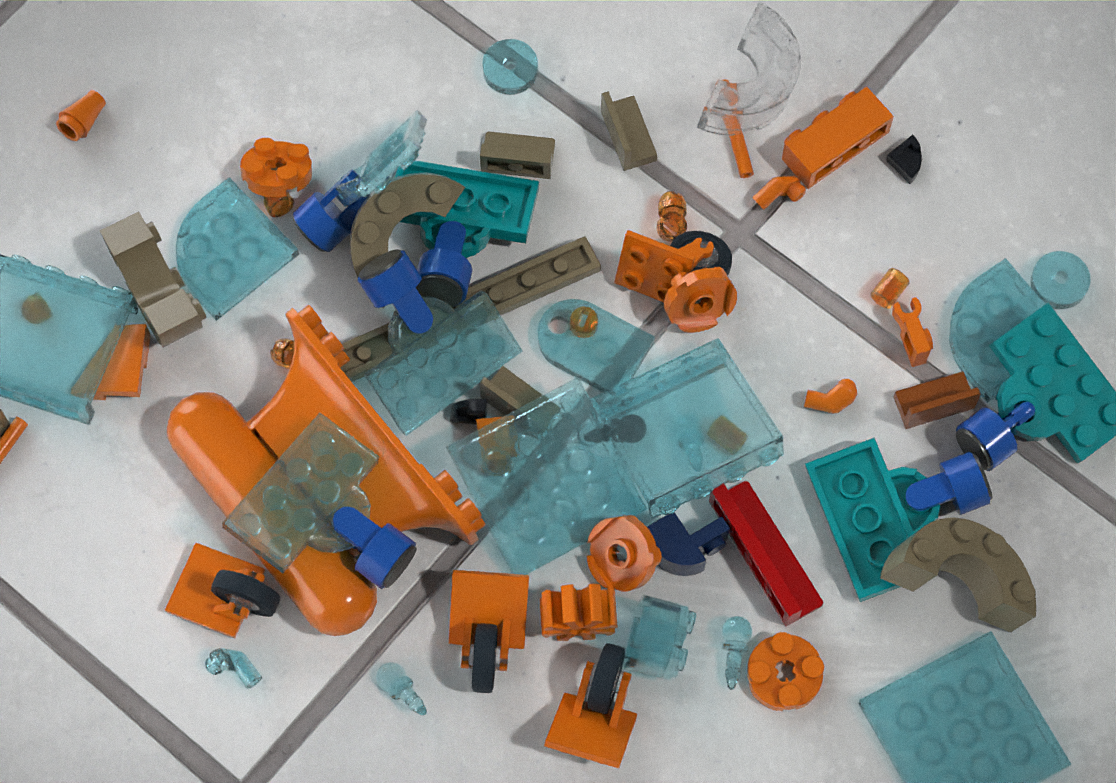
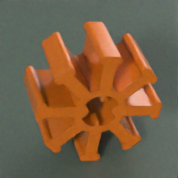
[540,584,618,641]

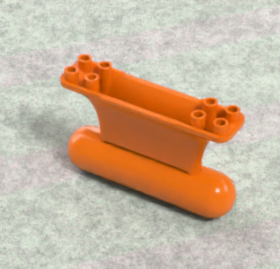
[167,305,486,636]

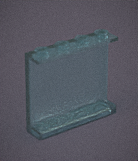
[0,254,139,425]
[588,338,784,519]

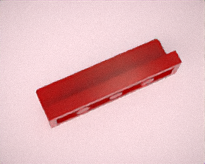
[709,481,824,627]

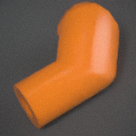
[752,176,806,210]
[804,379,857,414]

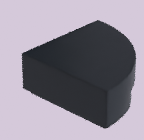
[886,134,922,184]
[450,399,487,424]

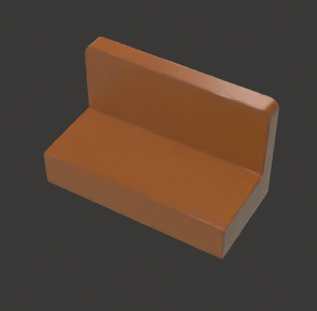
[893,371,981,429]

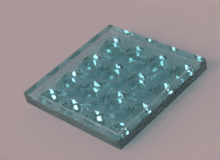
[446,377,647,575]
[858,631,1071,783]

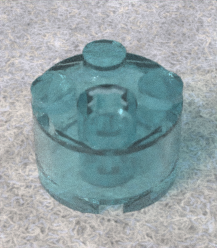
[624,594,696,680]

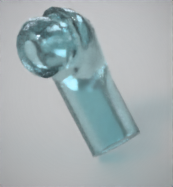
[205,648,262,689]

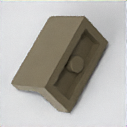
[601,91,657,171]
[480,131,555,179]
[479,366,560,440]

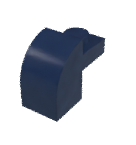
[647,511,730,576]

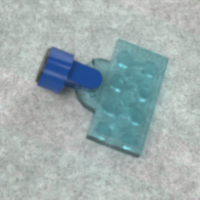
[293,109,427,252]
[358,249,522,436]
[222,412,417,589]

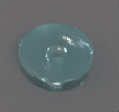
[482,39,538,95]
[1030,251,1091,309]

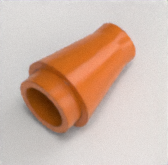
[56,90,106,141]

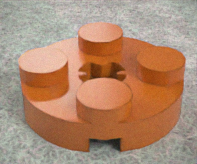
[240,138,312,197]
[664,267,737,333]
[587,515,662,592]
[747,632,824,711]

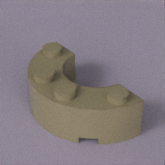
[350,173,465,308]
[100,211,207,348]
[880,518,1036,632]

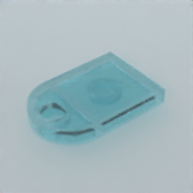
[538,299,655,400]

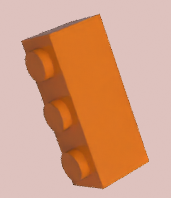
[782,86,894,189]

